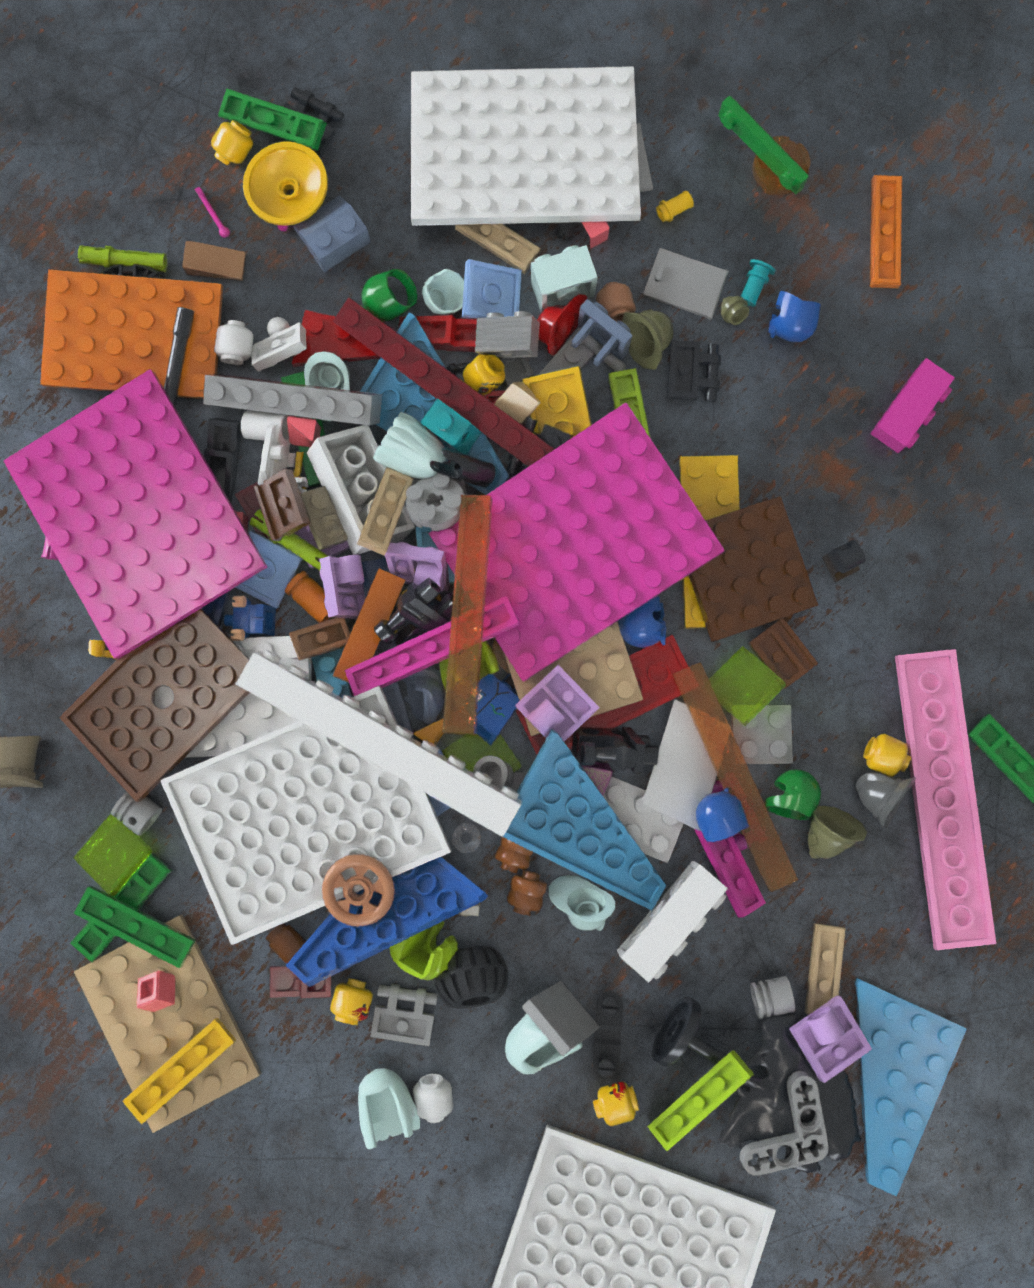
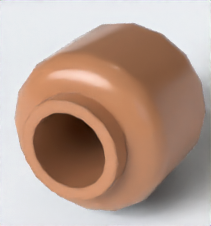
[596,282,636,322]

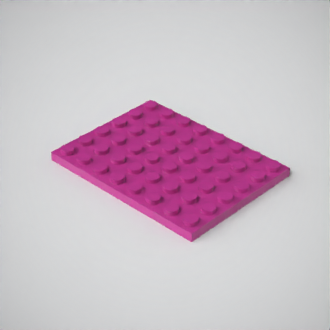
[3,369,267,659]
[428,402,725,682]

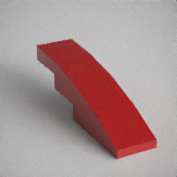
[398,315,477,352]

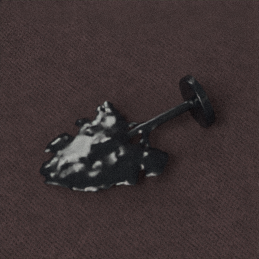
[652,997,861,1173]

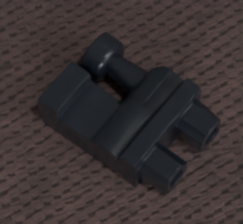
[374,578,461,646]
[571,727,659,773]

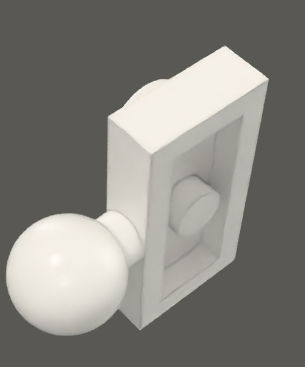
[252,317,307,372]

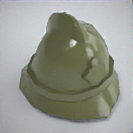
[622,309,674,370]
[807,806,867,859]

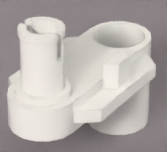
[241,410,308,493]

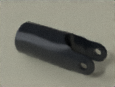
[430,448,496,488]

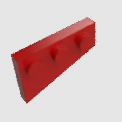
[292,310,381,367]

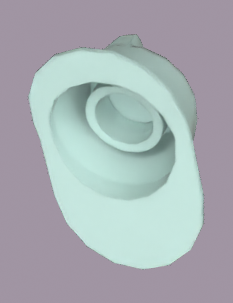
[304,351,350,421]
[548,875,615,931]

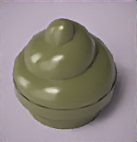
[721,296,750,325]

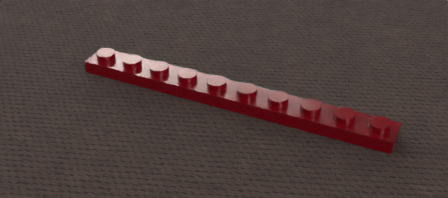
[333,297,555,467]

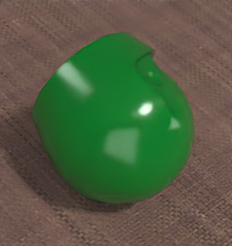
[362,269,417,322]
[764,769,821,820]

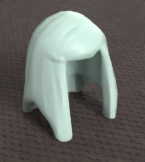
[373,412,447,480]
[505,1013,583,1074]
[358,1068,420,1149]

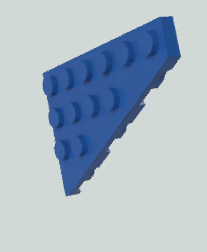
[286,857,488,987]

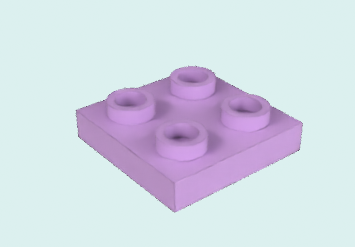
[385,542,450,592]
[320,555,365,619]
[515,665,600,741]
[789,996,872,1083]

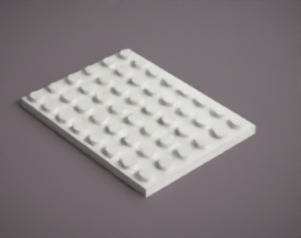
[411,67,641,226]
[160,686,452,945]
[492,1125,776,1288]

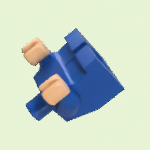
[224,596,276,641]

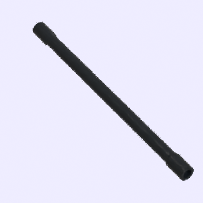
[164,307,195,407]

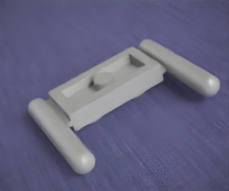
[537,327,626,376]

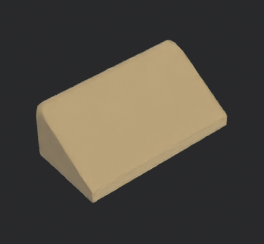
[495,382,541,424]

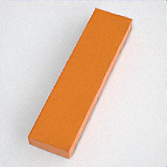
[870,175,902,288]
[332,568,405,683]

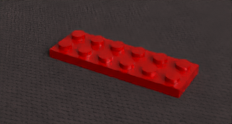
[516,635,698,755]

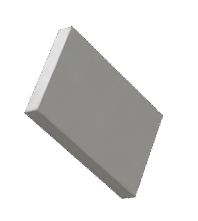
[522,981,599,1056]

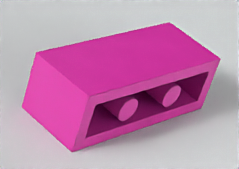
[870,358,955,453]

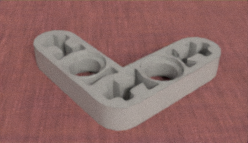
[740,1071,828,1176]

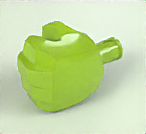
[389,921,458,980]

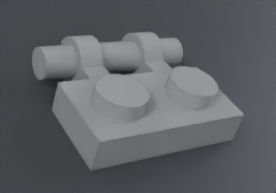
[370,983,438,1046]

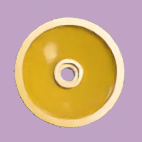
[243,142,328,226]

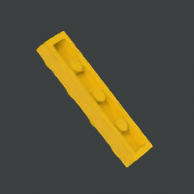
[122,1017,236,1125]

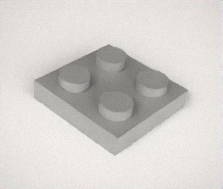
[731,705,793,764]

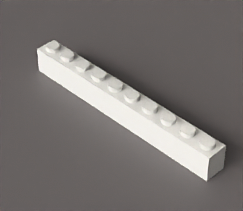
[236,649,522,837]

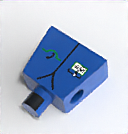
[450,674,520,746]

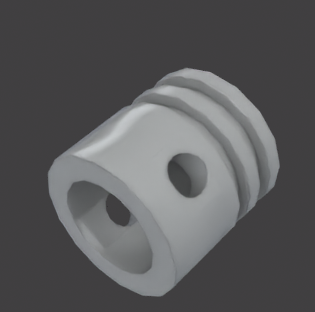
[473,756,514,789]
[111,792,162,836]
[750,976,795,1019]

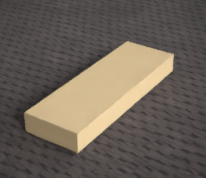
[455,224,541,274]
[357,467,414,555]
[805,923,846,1014]

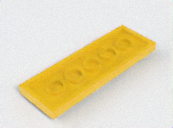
[679,455,739,629]

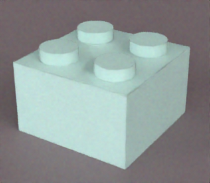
[531,245,598,313]

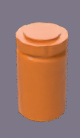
[285,571,331,623]

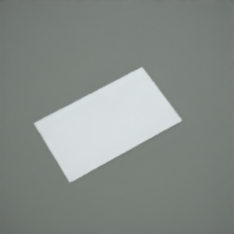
[642,699,731,831]

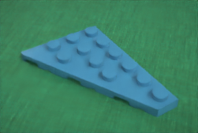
[360,312,510,495]
[503,729,666,911]
[855,978,967,1197]

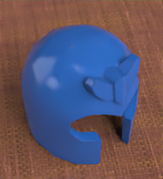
[768,291,821,342]
[619,596,666,648]
[695,788,750,842]

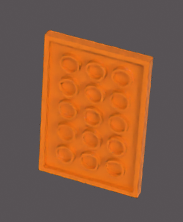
[40,269,223,399]

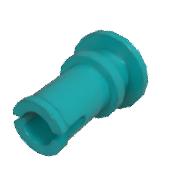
[741,259,776,307]

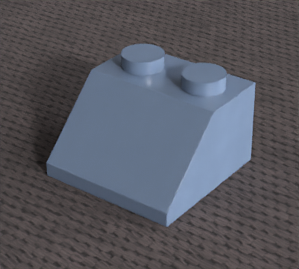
[293,195,371,273]

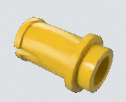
[656,190,694,222]

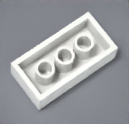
[307,425,415,555]
[617,861,728,982]

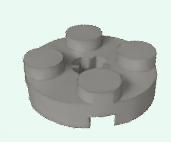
[406,473,466,531]

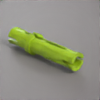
[78,245,167,272]
[250,509,331,572]

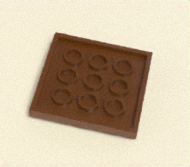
[689,496,818,642]

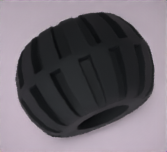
[435,946,508,1009]

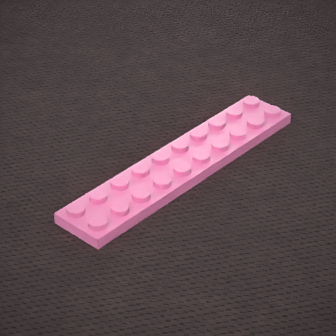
[895,649,996,950]

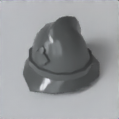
[855,772,916,828]

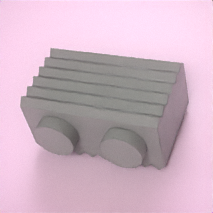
[475,311,540,359]

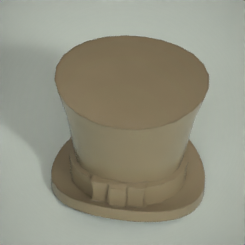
[0,736,43,788]

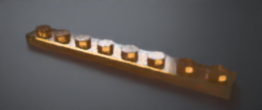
[443,495,493,735]
[672,662,798,892]

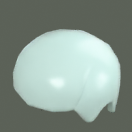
[422,269,464,315]

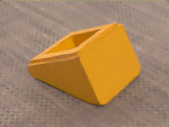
[413,719,450,745]

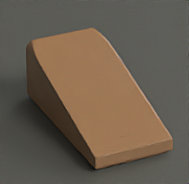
[182,241,246,281]
[289,618,350,661]

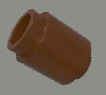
[265,923,306,964]

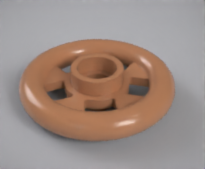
[322,854,395,927]

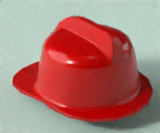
[537,294,588,356]

